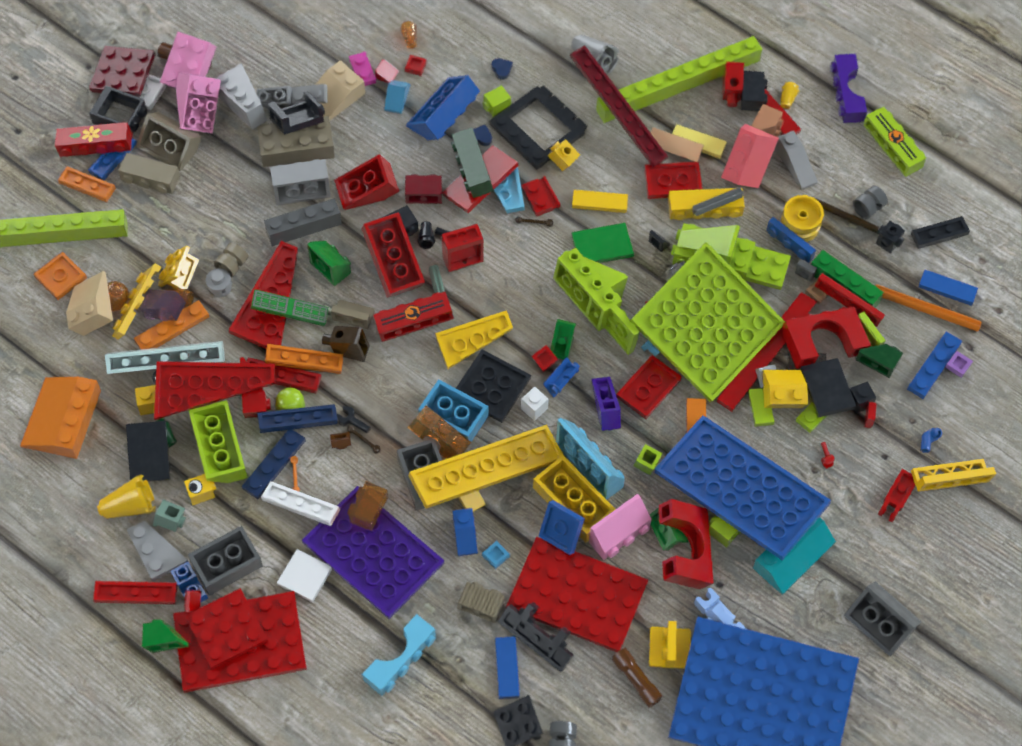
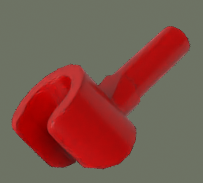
[821,442,835,469]

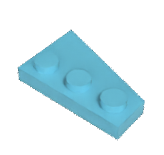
[494,167,525,214]

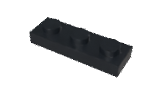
[911,216,970,249]

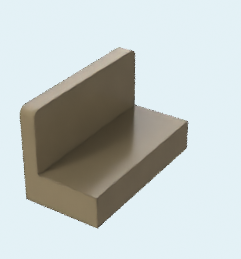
[331,300,375,329]

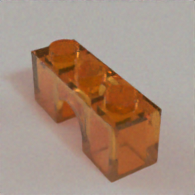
[407,405,471,459]

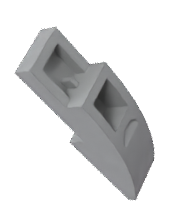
[257,84,327,108]

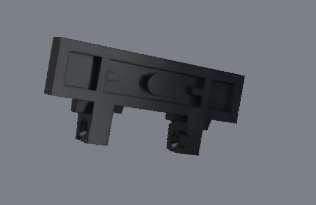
[498,602,574,672]

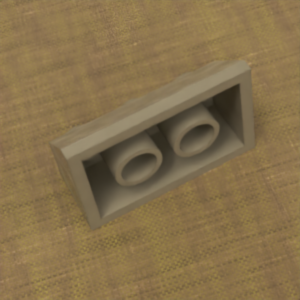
[136,112,202,171]

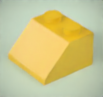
[762,370,808,408]

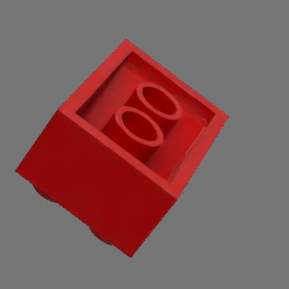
[334,154,400,210]

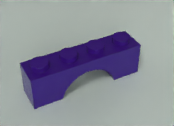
[830,53,867,123]

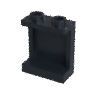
[267,91,325,135]

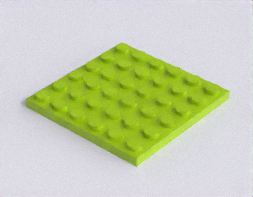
[629,242,785,402]

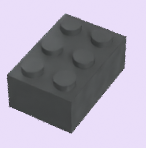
[397,438,442,511]
[188,525,263,596]

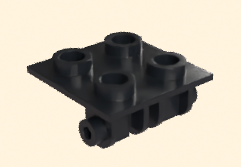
[493,695,543,746]

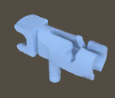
[694,588,746,629]

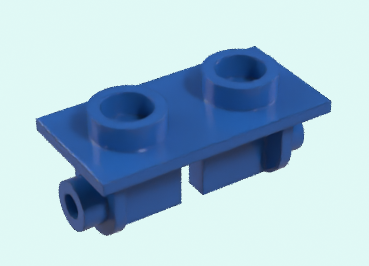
[543,357,580,398]

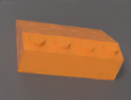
[20,376,101,459]

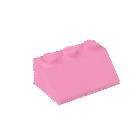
[589,494,651,560]

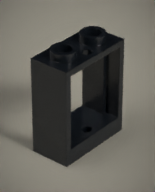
[89,86,148,134]

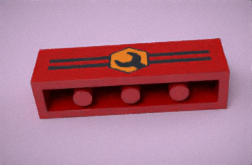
[373,291,454,342]

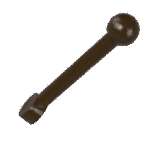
[515,216,553,227]
[348,426,381,453]

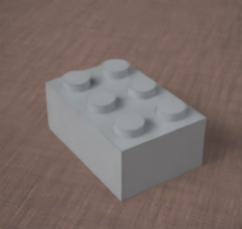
[270,159,331,205]

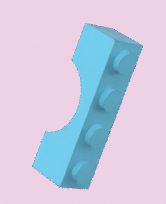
[362,614,436,696]

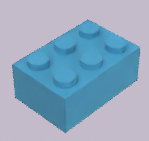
[418,379,489,446]

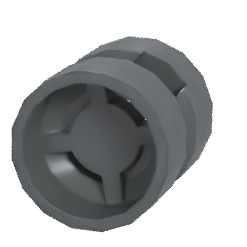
[852,185,888,219]
[549,721,577,746]

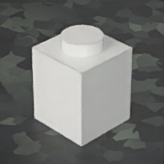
[521,387,549,421]

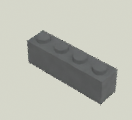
[264,198,342,246]

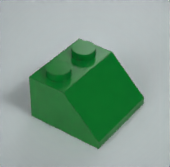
[307,240,351,287]

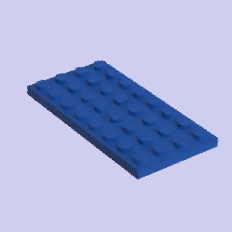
[654,415,831,561]

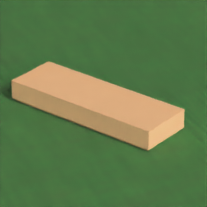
[651,127,704,162]

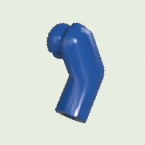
[920,428,942,453]

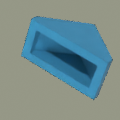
[384,80,411,114]

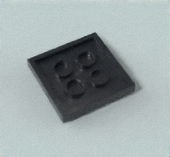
[456,349,531,423]

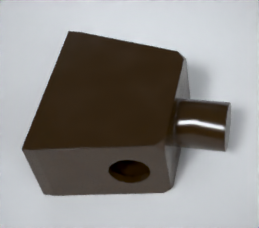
[322,326,370,362]

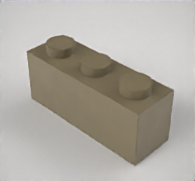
[118,153,180,194]

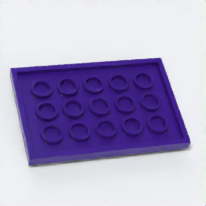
[302,486,445,619]

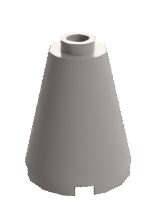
[572,34,619,75]

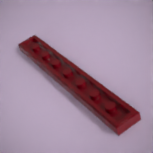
[570,45,668,168]

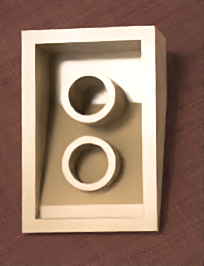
[315,60,365,120]
[66,271,113,336]

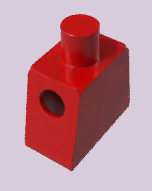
[722,61,744,107]

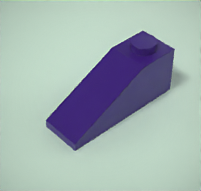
[592,377,621,431]

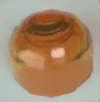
[107,281,129,311]

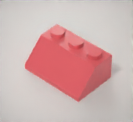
[721,124,779,188]

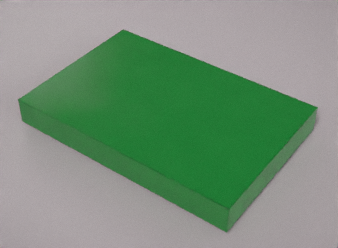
[571,223,634,263]

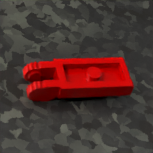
[877,469,916,523]

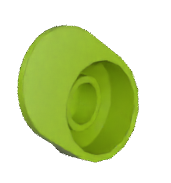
[275,388,305,430]

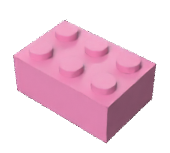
[160,32,216,89]

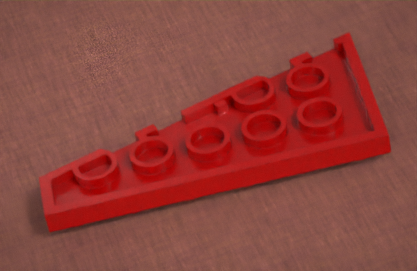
[228,241,298,349]
[154,361,275,420]

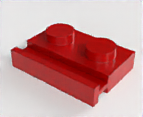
[521,176,561,217]

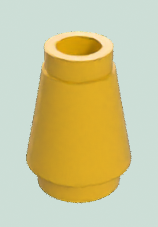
[780,82,799,110]

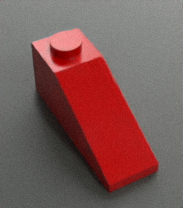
[240,357,271,418]

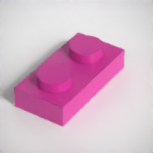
[349,52,376,86]

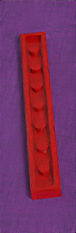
[716,292,817,412]

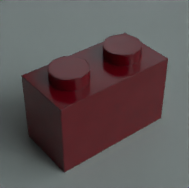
[405,174,442,204]

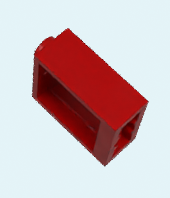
[442,224,484,272]

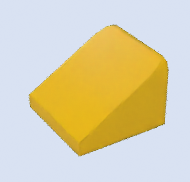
[458,490,486,512]

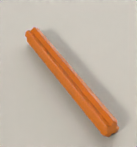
[875,284,982,331]

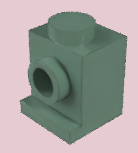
[153,500,186,532]

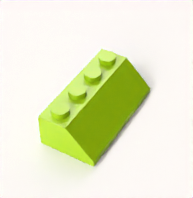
[189,400,248,483]

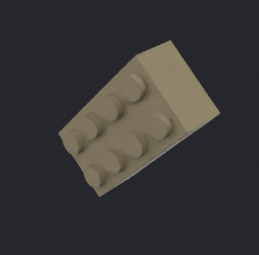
[257,116,335,167]

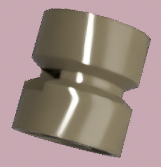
[214,242,249,278]

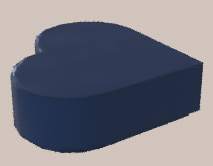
[491,58,513,80]
[473,124,492,146]

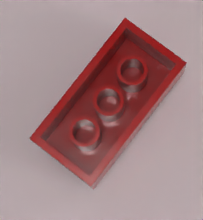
[361,212,425,298]

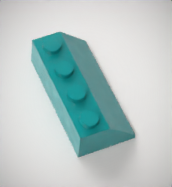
[753,517,836,595]

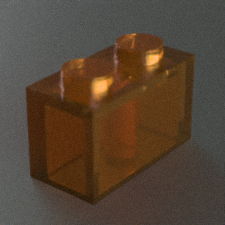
[347,481,388,531]

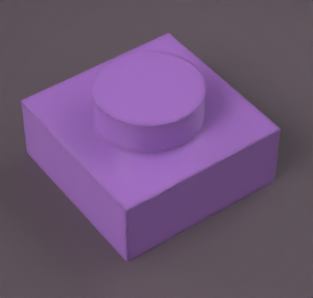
[945,351,973,378]

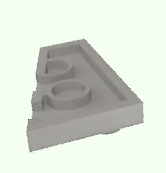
[127,521,189,582]

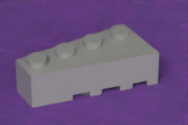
[215,63,268,129]

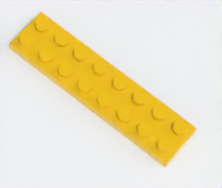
[408,424,564,509]

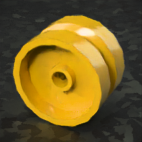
[780,195,824,242]

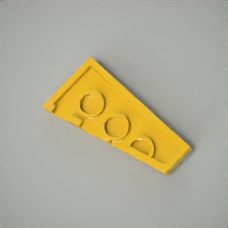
[112,263,161,340]
[435,310,513,370]

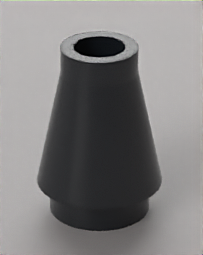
[417,221,436,249]

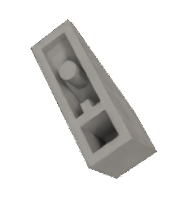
[775,131,818,190]

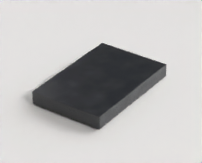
[801,358,856,418]
[126,421,171,482]

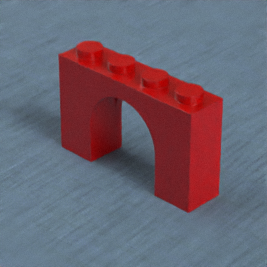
[781,307,871,369]
[658,499,714,590]

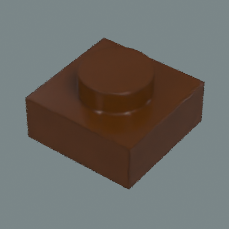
[330,432,351,449]

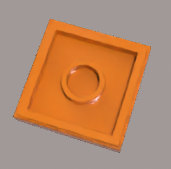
[33,252,87,300]

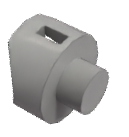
[206,268,232,297]

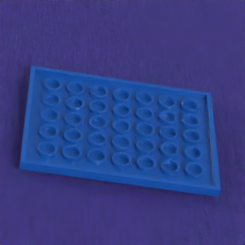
[668,617,859,746]

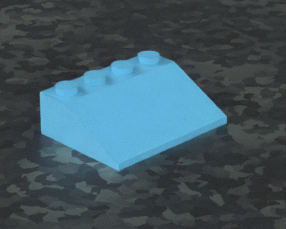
[556,418,625,500]

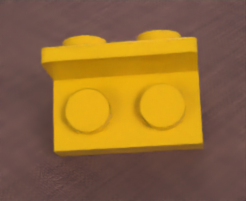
[158,245,199,293]
[649,621,691,669]

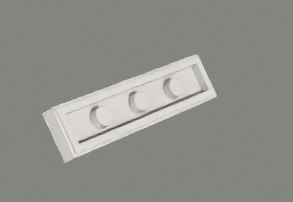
[261,481,340,526]

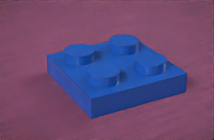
[539,500,585,555]

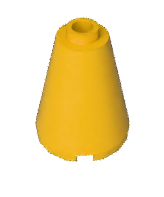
[97,475,156,519]

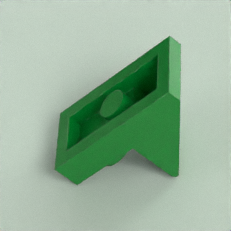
[550,319,576,360]

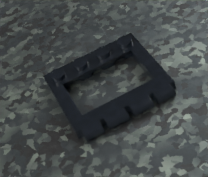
[489,85,588,170]

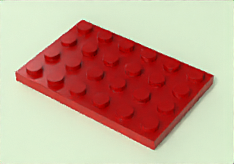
[506,536,648,652]
[173,591,307,693]

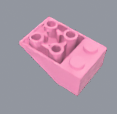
[176,72,221,133]

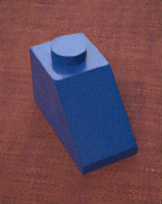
[452,508,478,556]

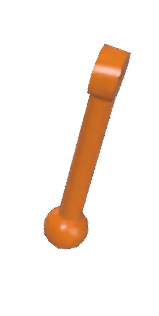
[290,456,300,492]

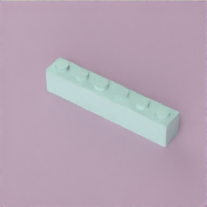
[105,341,225,374]

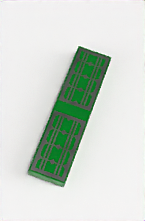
[251,289,329,326]

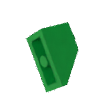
[142,619,188,653]

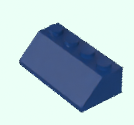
[406,75,480,140]

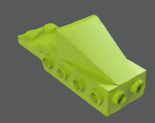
[671,223,791,290]
[553,247,640,355]

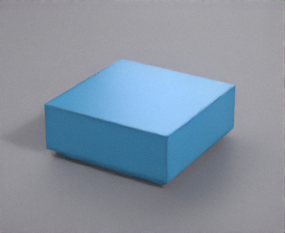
[482,540,510,569]

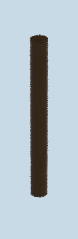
[815,198,880,233]

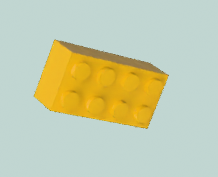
[533,455,616,543]

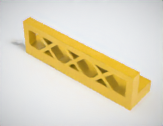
[911,459,996,492]

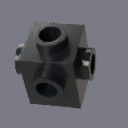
[876,221,905,254]

